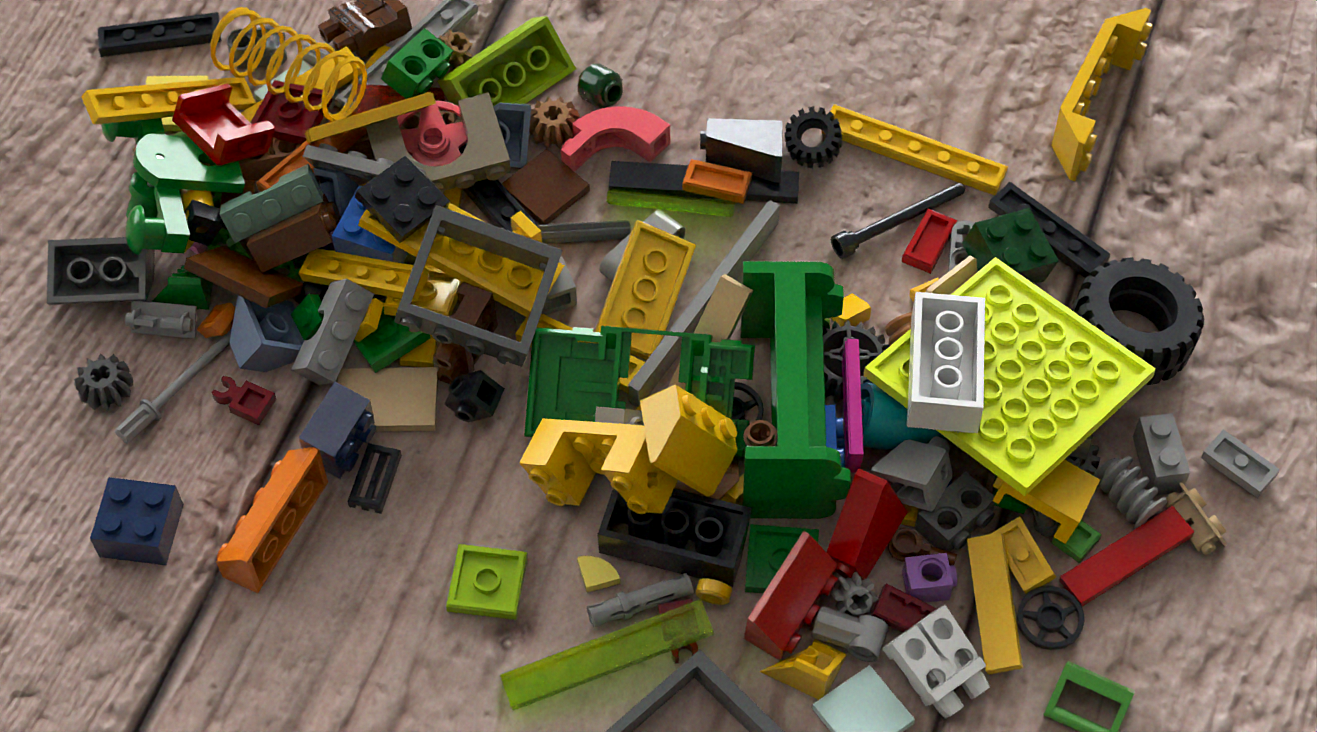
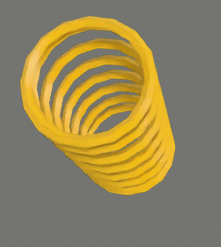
[210,7,367,122]

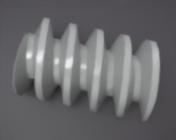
[1093,456,1167,529]

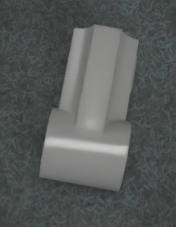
[812,606,889,662]

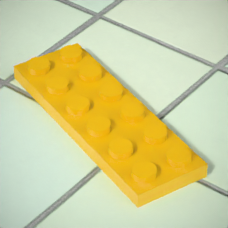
[358,203,565,318]

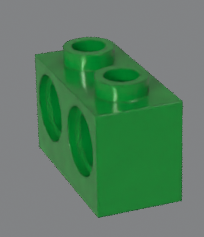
[381,28,453,99]

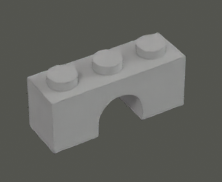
[291,279,374,385]

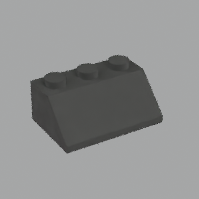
[47,237,155,305]

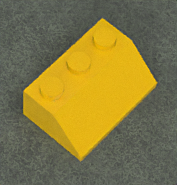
[640,384,737,497]

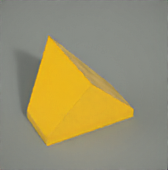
[759,639,847,700]

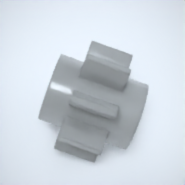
[832,572,878,617]

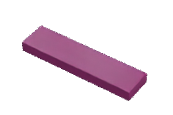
[842,339,863,473]

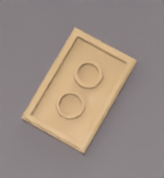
[337,367,438,432]

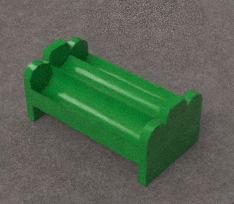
[741,261,851,519]

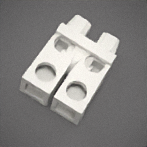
[882,605,990,718]

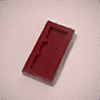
[871,583,938,633]

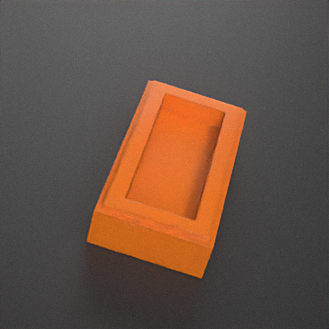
[682,159,752,204]

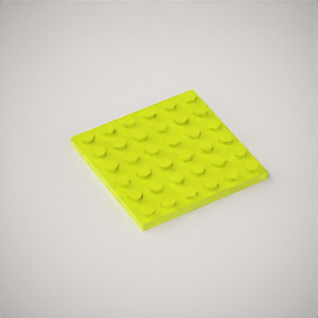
[863,257,1156,496]

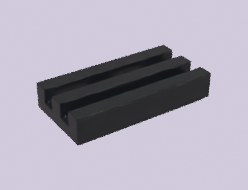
[347,443,402,514]

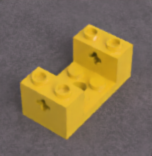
[519,419,678,514]

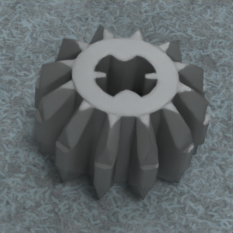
[74,353,133,411]

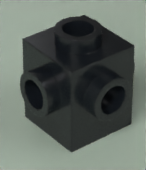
[444,370,505,423]

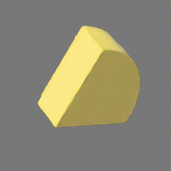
[577,556,620,592]

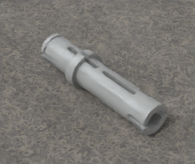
[587,573,693,628]

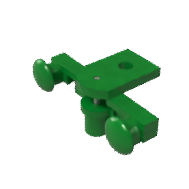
[101,118,245,255]

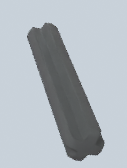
[537,220,631,244]

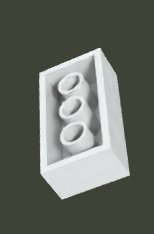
[907,292,985,433]

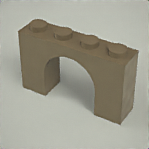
[366,92,511,193]

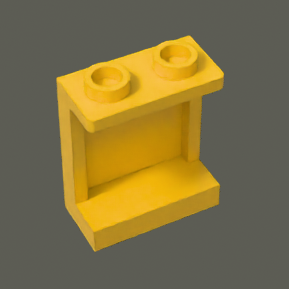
[992,460,1100,544]

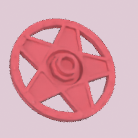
[397,100,468,166]

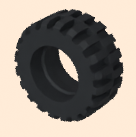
[1072,257,1204,385]

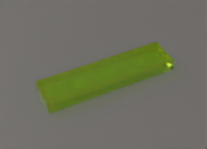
[606,190,736,217]

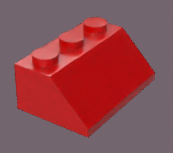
[744,531,839,661]

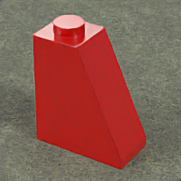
[826,469,907,581]

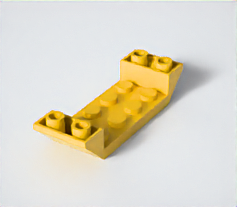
[1051,8,1153,182]

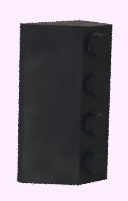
[598,488,752,587]

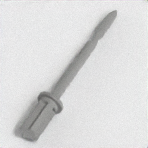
[115,329,232,444]

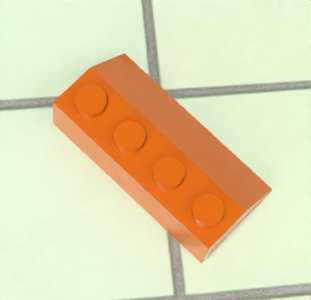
[216,447,328,593]

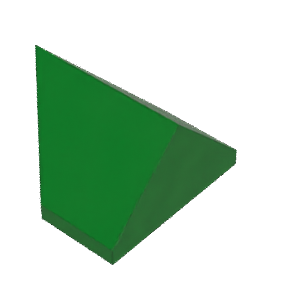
[152,265,213,310]

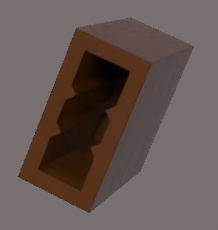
[247,194,341,273]

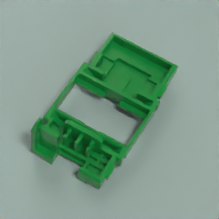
[524,326,756,457]

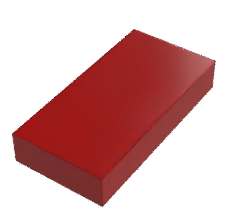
[901,209,957,274]

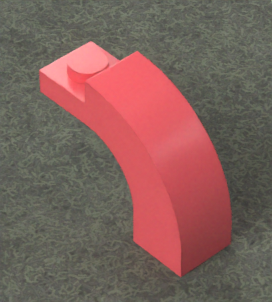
[561,106,670,172]

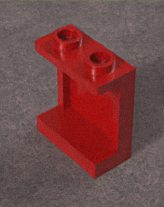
[172,84,275,166]

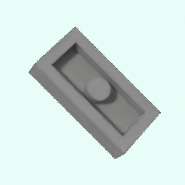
[1201,429,1280,498]

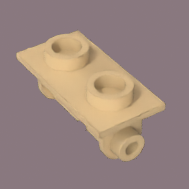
[1166,482,1227,555]

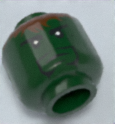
[577,63,623,109]

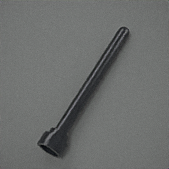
[831,183,966,259]

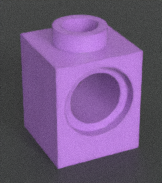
[902,553,957,602]

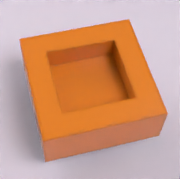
[197,303,236,338]

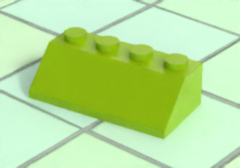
[437,16,576,107]

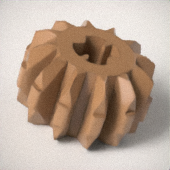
[529,96,580,149]

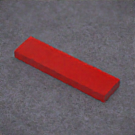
[1059,506,1194,607]

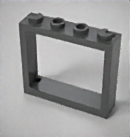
[394,205,563,367]
[605,650,784,732]

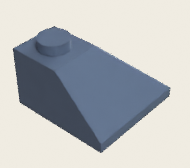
[229,295,305,372]

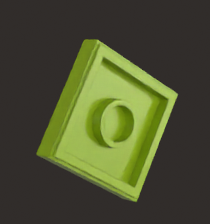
[446,544,528,620]

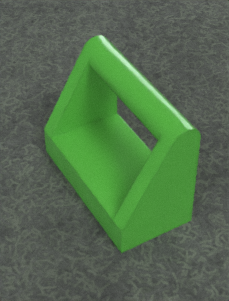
[1044,661,1135,732]

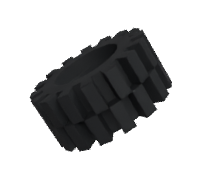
[784,107,842,168]

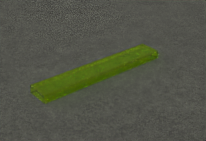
[500,599,714,711]

